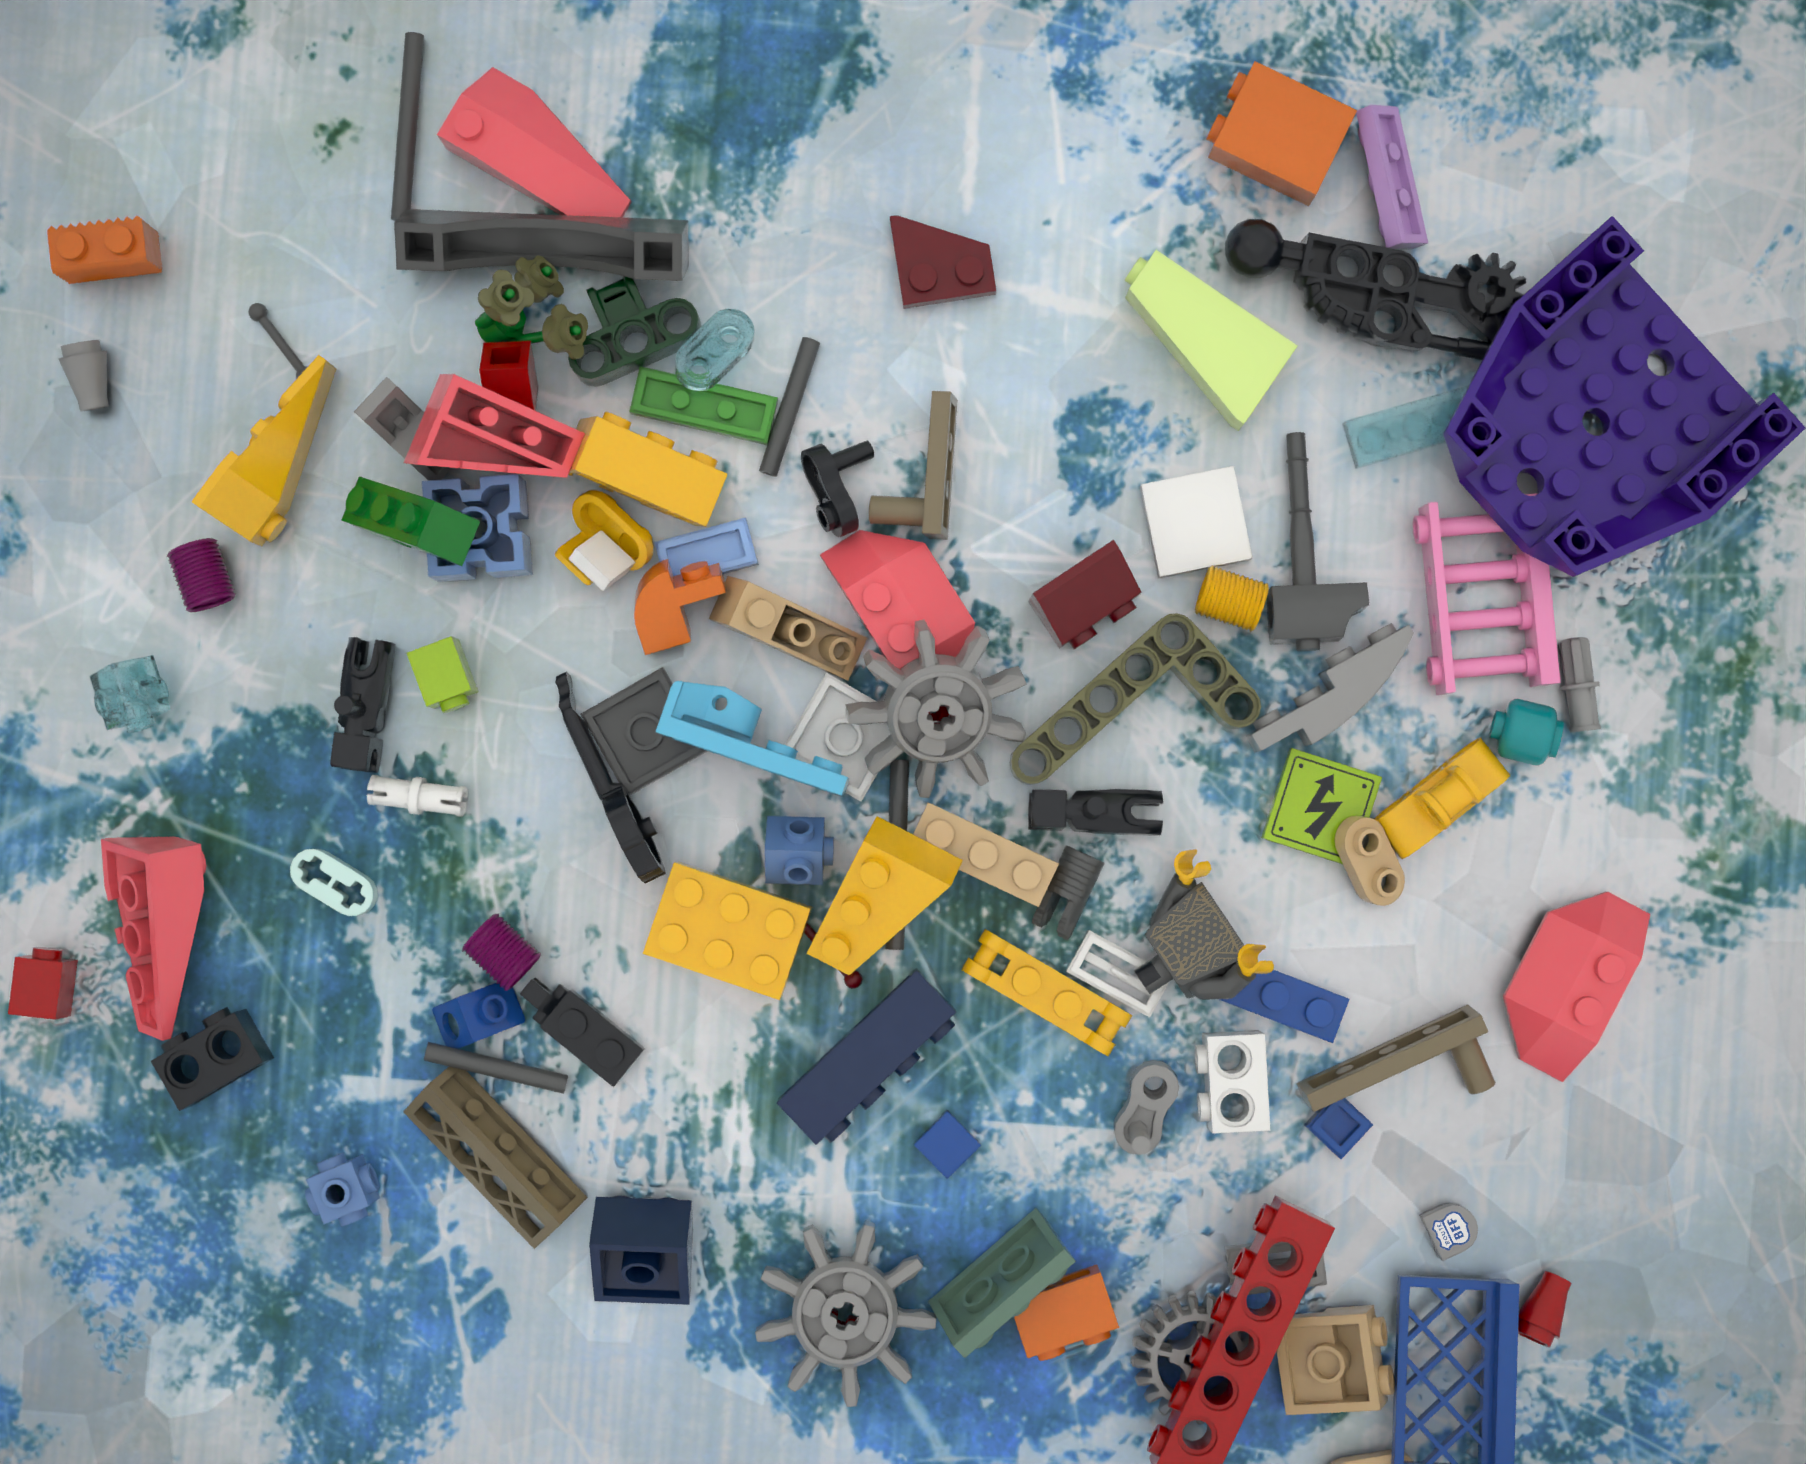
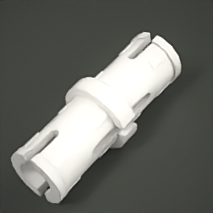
[367,775,468,817]

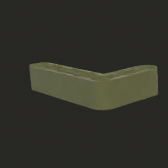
[1009,613,1261,785]

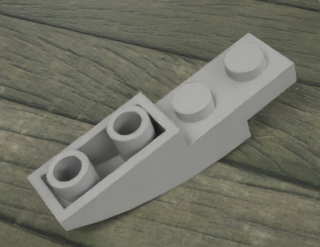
[1246,623,1414,752]

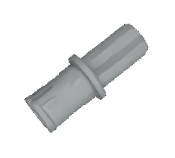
[1560,637,1601,733]

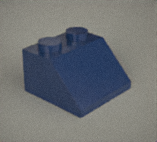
[589,1196,693,1305]

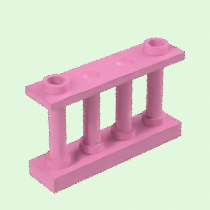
[1413,493,1561,695]

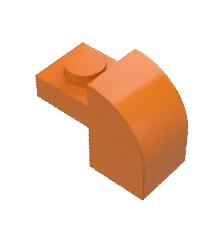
[634,559,726,655]

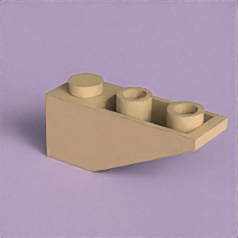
[709,576,867,681]

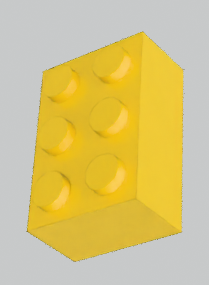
[642,861,813,1000]

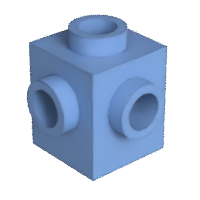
[765,816,834,885]
[305,1152,380,1227]

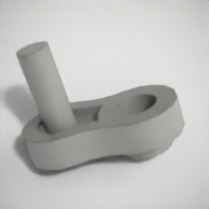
[1113,1060,1179,1155]

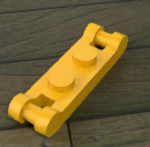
[961,929,1133,1057]

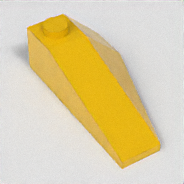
[191,355,336,547]

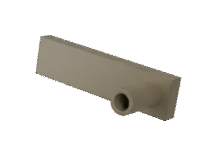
[1296,1005,1496,1112]

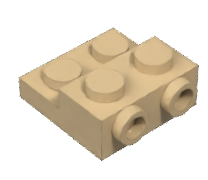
[1277,1305,1395,1415]

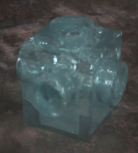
[89,655,171,733]

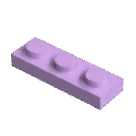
[1356,105,1428,249]

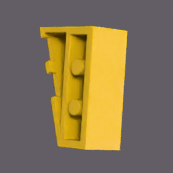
[568,412,728,527]
[806,816,963,975]

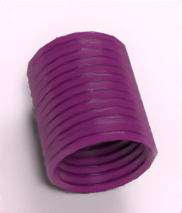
[167,538,236,612]
[462,913,541,991]

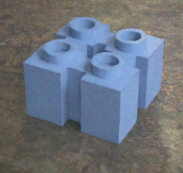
[422,474,533,582]

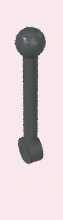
[248,303,307,379]

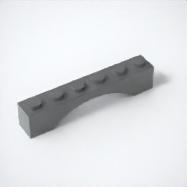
[394,209,689,281]

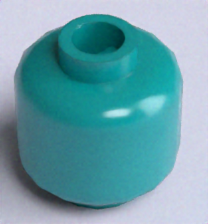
[1489,699,1564,766]

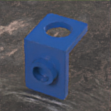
[432,983,525,1049]

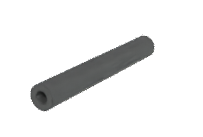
[759,337,820,477]
[424,1042,568,1094]

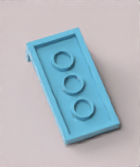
[656,681,850,797]

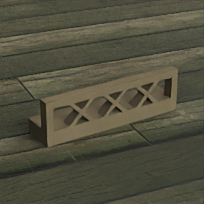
[403,1067,588,1249]

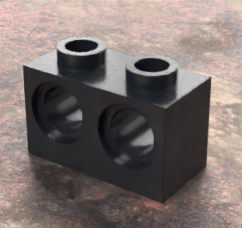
[151,1007,274,1111]

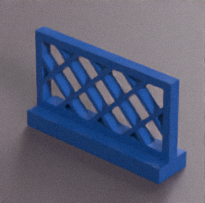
[1391,1275,1520,1464]

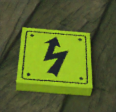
[1261,748,1382,865]

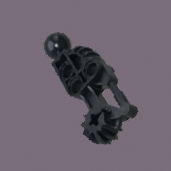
[1225,219,1526,360]

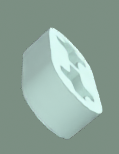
[290,849,378,916]

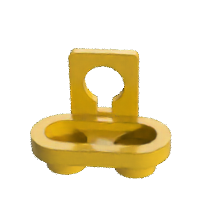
[555,490,653,585]

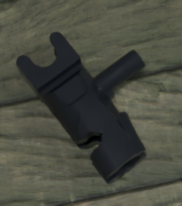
[330,637,396,773]
[1028,789,1163,836]

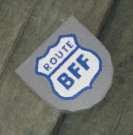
[1419,1203,1478,1261]

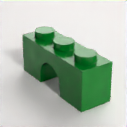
[341,476,480,566]

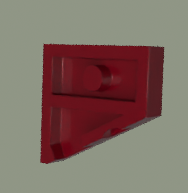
[890,215,996,309]

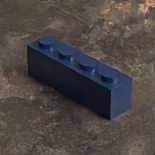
[777,968,956,1145]

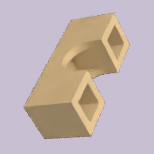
[913,802,1059,907]

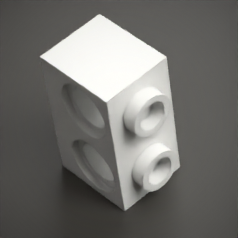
[1195,1030,1270,1134]

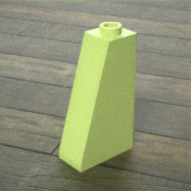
[1125,250,1298,431]

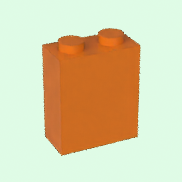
[1206,61,1357,206]

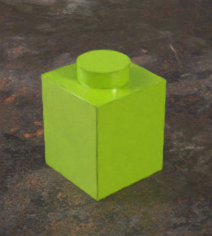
[406,636,479,713]

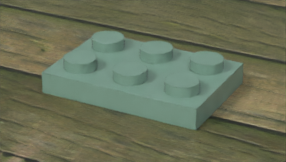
[928,1208,1076,1358]

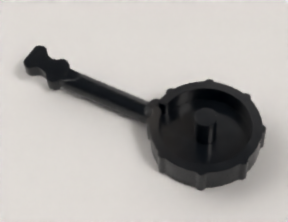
[555,671,666,884]

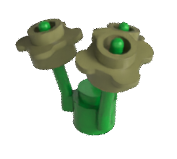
[475,255,588,359]

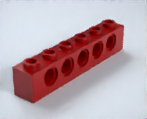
[1147,1195,1335,1464]

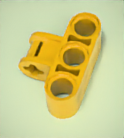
[1374,737,1510,859]

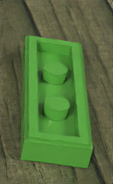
[629,366,778,445]

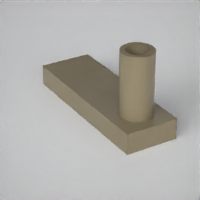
[869,391,958,540]

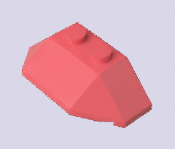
[820,530,975,669]
[1503,892,1650,1082]

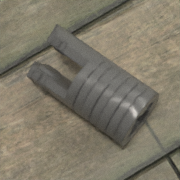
[1032,845,1105,940]

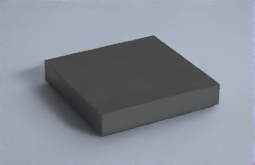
[580,667,707,795]

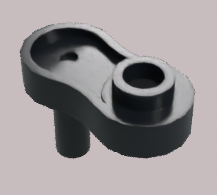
[801,440,874,537]

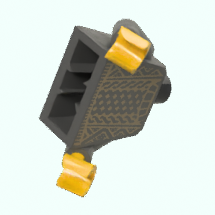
[1134,849,1274,1000]

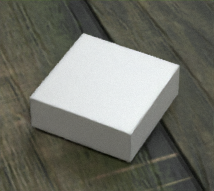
[569,530,636,591]

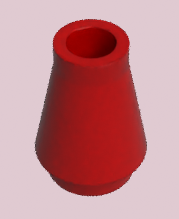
[1518,1271,1572,1348]

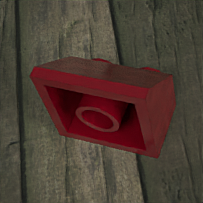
[1028,540,1142,649]

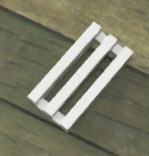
[1066,930,1169,1017]

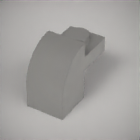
[354,377,452,481]

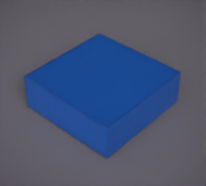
[1304,1098,1373,1159]
[914,1110,981,1179]

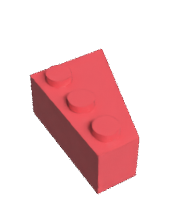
[404,374,585,478]

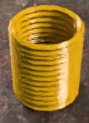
[1195,565,1269,632]

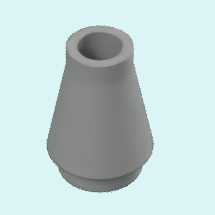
[59,340,109,411]

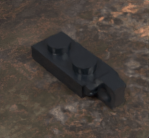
[520,977,645,1087]

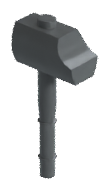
[1267,432,1369,651]

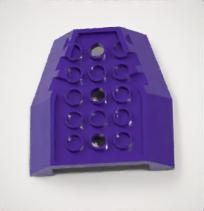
[1443,216,1806,577]

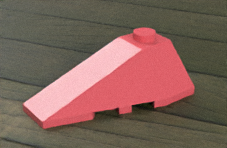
[437,67,631,218]
[101,837,206,1041]

